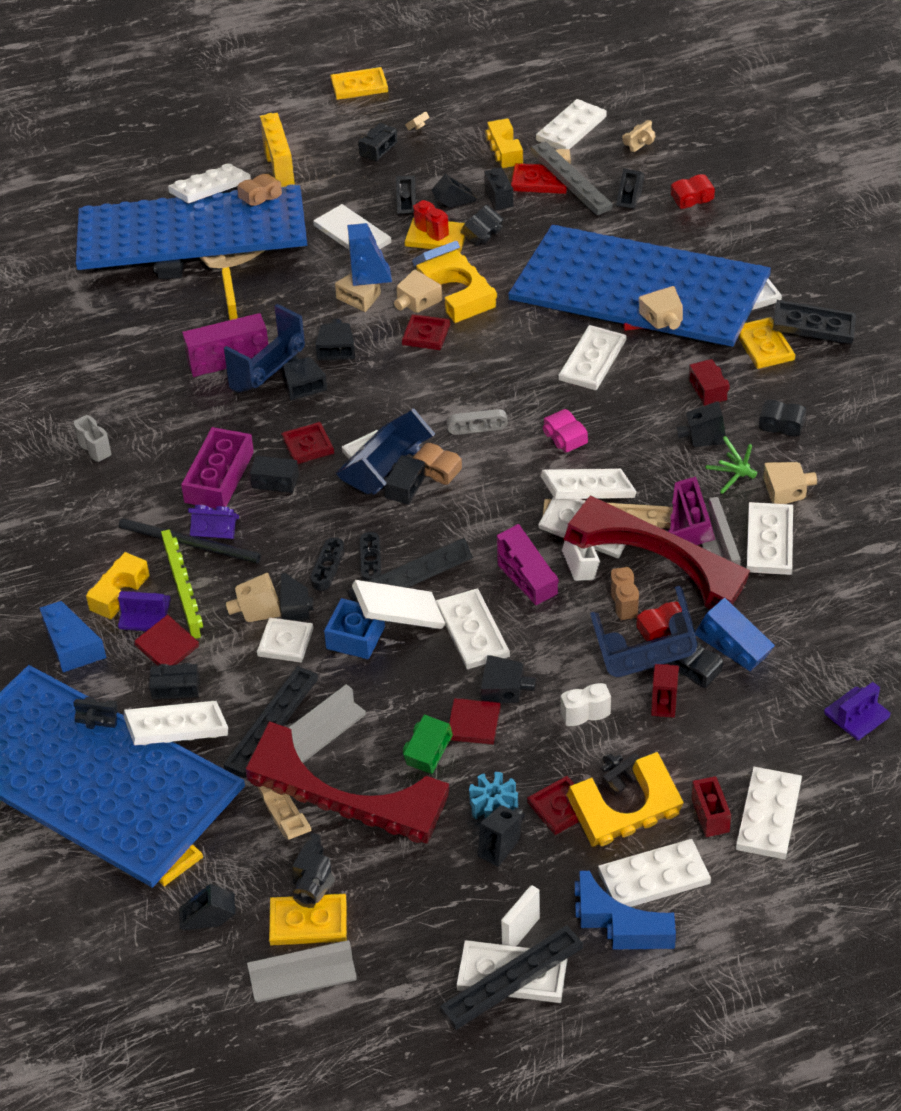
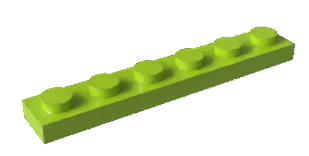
[161,529,203,639]

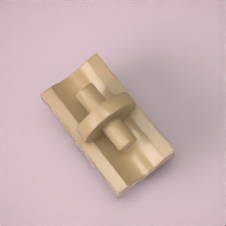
[622,120,655,152]

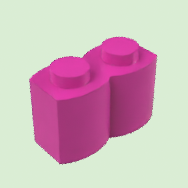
[543,409,588,453]

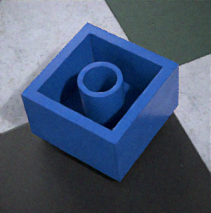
[324,598,385,659]

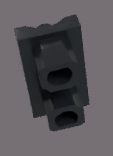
[73,697,118,729]
[598,753,640,796]

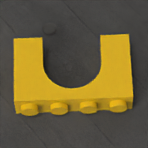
[260,113,295,187]
[416,250,497,323]
[567,752,684,847]

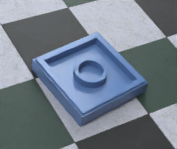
[412,241,460,267]

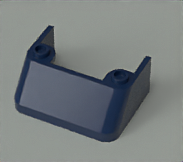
[224,304,305,393]
[335,408,435,495]
[590,586,697,677]

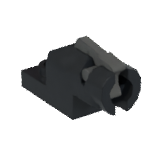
[292,833,335,908]

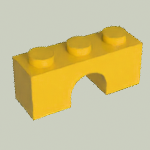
[485,118,523,168]
[86,552,150,619]

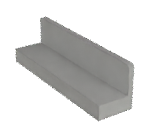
[701,497,741,565]
[289,684,366,763]
[247,940,357,1003]

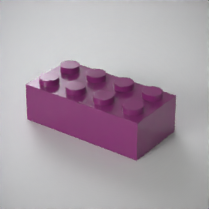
[182,313,268,377]
[181,427,254,509]

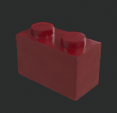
[689,359,730,406]
[651,664,679,718]
[691,776,731,837]

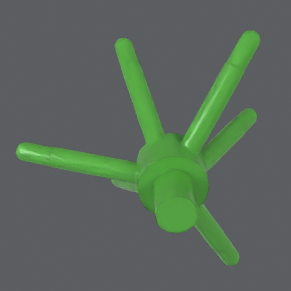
[705,436,757,494]

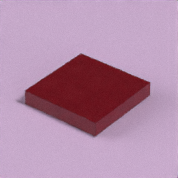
[402,314,450,350]
[281,422,334,464]
[134,614,199,666]
[449,698,501,745]
[527,776,580,835]

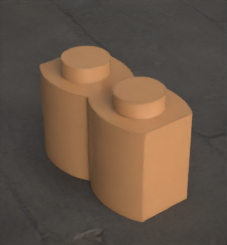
[237,174,282,206]
[413,443,462,485]
[611,567,639,620]

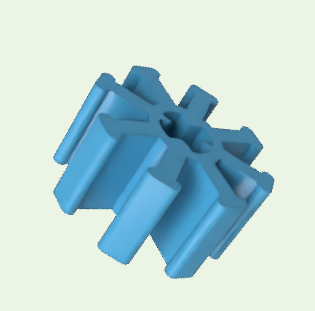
[469,772,518,819]

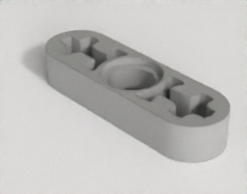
[447,409,508,435]

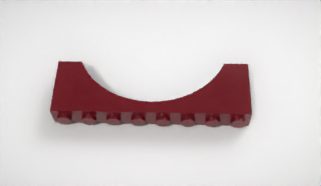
[564,495,750,610]
[246,721,449,844]

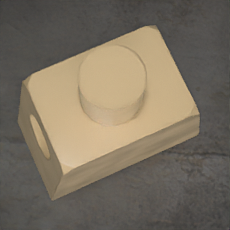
[394,269,442,312]
[335,274,381,312]
[639,286,683,330]
[763,462,817,504]
[226,573,282,622]

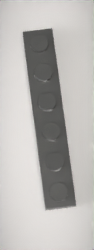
[530,141,613,215]

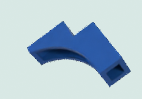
[575,871,676,949]

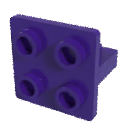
[188,505,239,539]
[118,591,171,631]
[824,682,890,740]

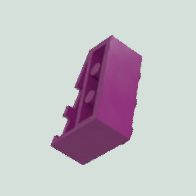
[669,476,715,545]
[497,524,559,605]

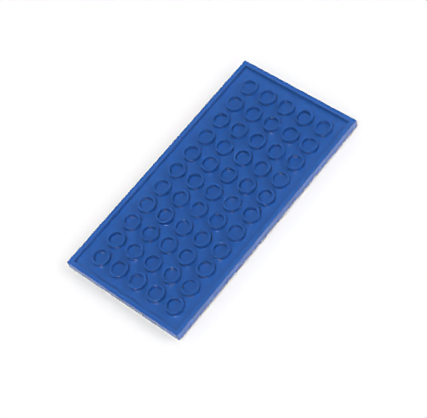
[76,184,307,270]
[509,225,771,347]
[0,665,245,888]

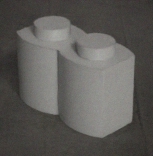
[74,415,111,462]

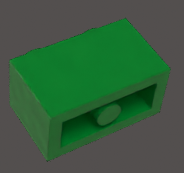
[403,715,453,774]

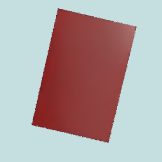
[511,163,567,194]

